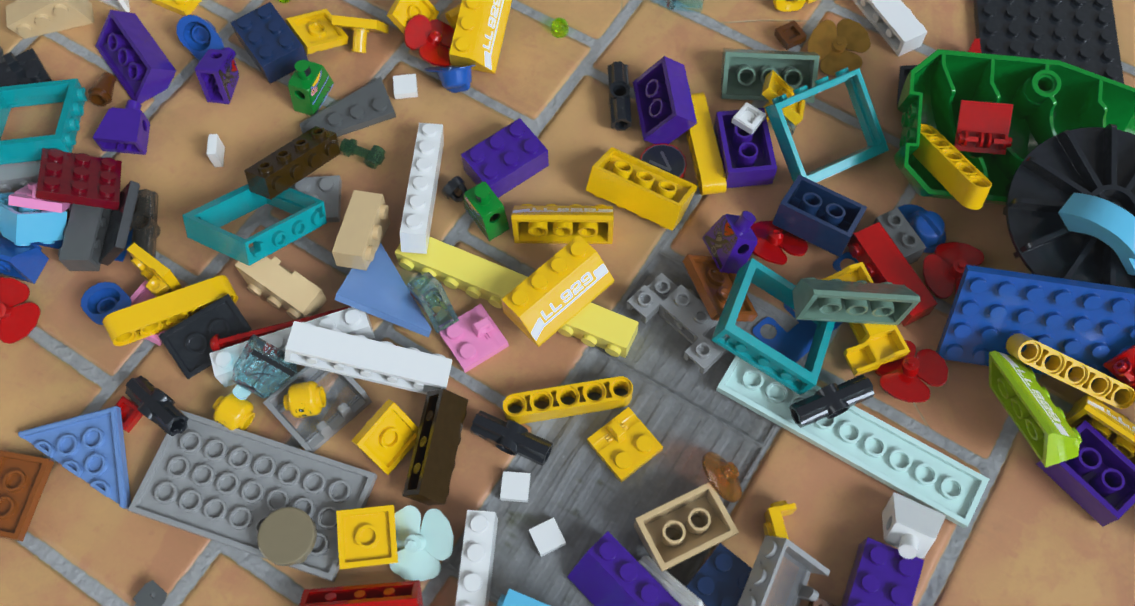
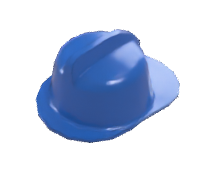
[177,15,224,61]
[425,65,476,93]
[898,204,946,253]
[81,282,132,325]

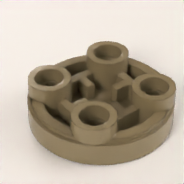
[257,507,317,566]

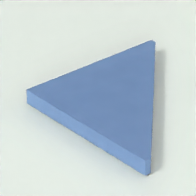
[335,243,432,338]
[18,406,131,509]

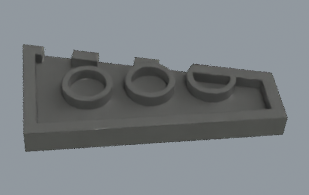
[299,77,396,137]

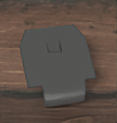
[133,580,167,606]

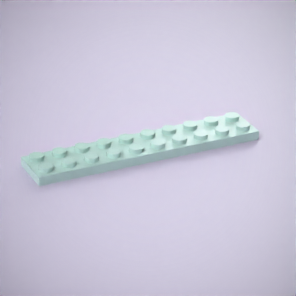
[716,356,989,529]

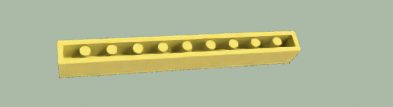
[395,237,639,358]

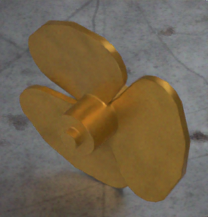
[808,18,871,77]

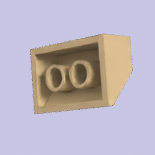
[634,481,739,572]

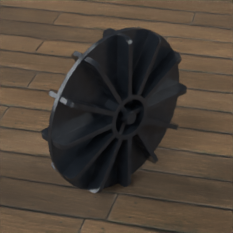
[1003,124,1135,289]

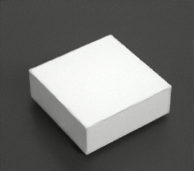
[393,74,418,99]
[732,102,766,135]
[206,134,225,167]
[500,471,531,503]
[529,518,566,557]

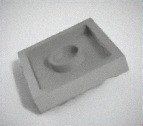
[289,175,342,222]

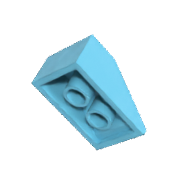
[0,192,67,246]

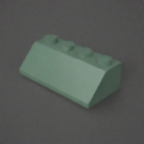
[721,49,820,103]
[792,277,921,325]

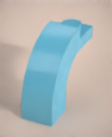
[1058,193,1135,276]

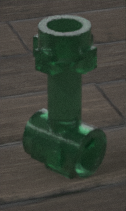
[340,138,385,169]

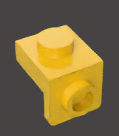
[763,501,797,540]

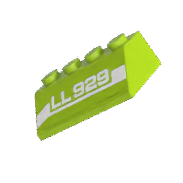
[989,351,1082,468]

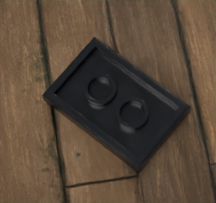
[99,181,140,266]
[158,294,252,379]

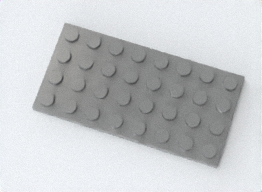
[128,410,377,582]

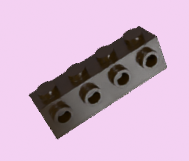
[244,126,341,200]
[402,388,468,506]

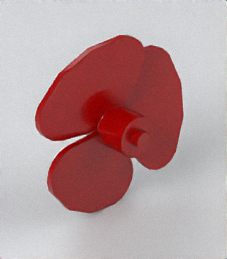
[404,14,455,67]
[751,220,808,265]
[923,242,984,299]
[0,277,41,344]
[874,340,948,403]

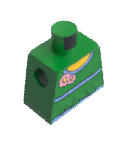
[288,60,334,116]
[464,181,510,241]

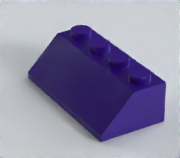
[95,10,176,104]
[567,531,681,606]

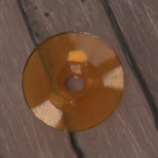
[702,452,742,502]

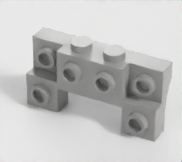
[626,273,729,375]

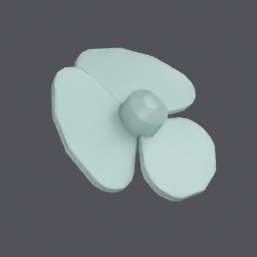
[389,505,454,582]

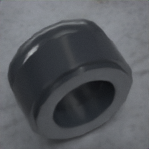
[442,176,467,202]

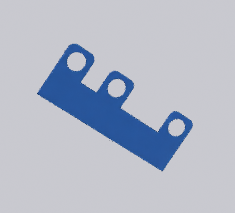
[753,252,859,363]

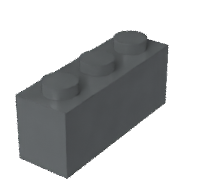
[58,204,112,271]

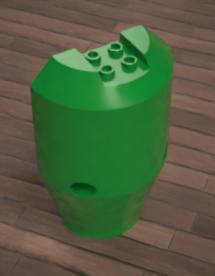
[894,49,1135,205]

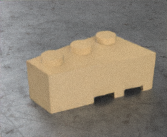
[5,0,94,39]
[332,190,390,270]
[235,244,327,320]

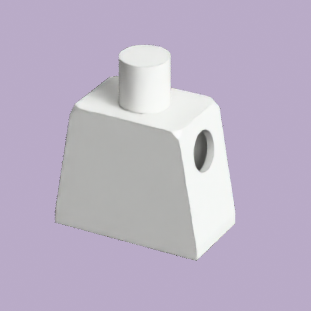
[882,492,945,559]

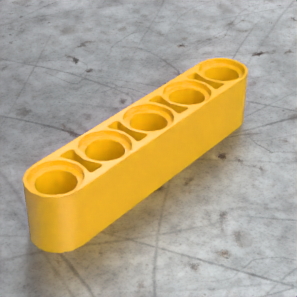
[685,92,727,196]
[913,124,992,210]
[102,275,238,346]
[1006,333,1135,409]
[503,376,633,424]

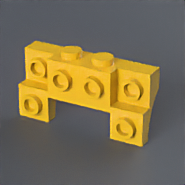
[820,262,910,376]

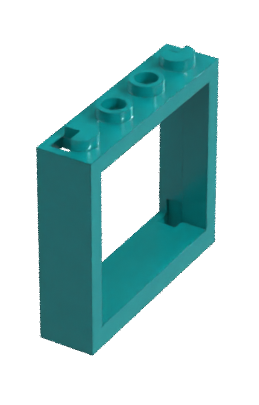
[765,67,889,183]
[0,78,87,165]
[182,184,327,266]
[711,258,835,395]

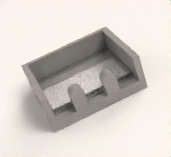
[263,366,372,453]
[738,535,830,606]

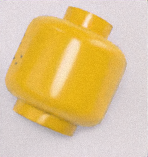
[283,381,326,418]
[213,393,255,430]

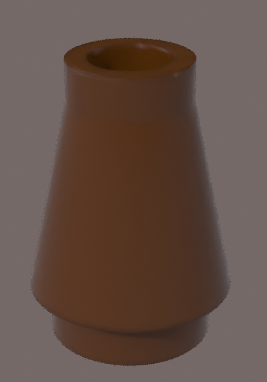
[88,72,116,107]

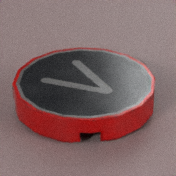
[640,143,687,179]

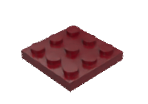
[35,148,122,210]

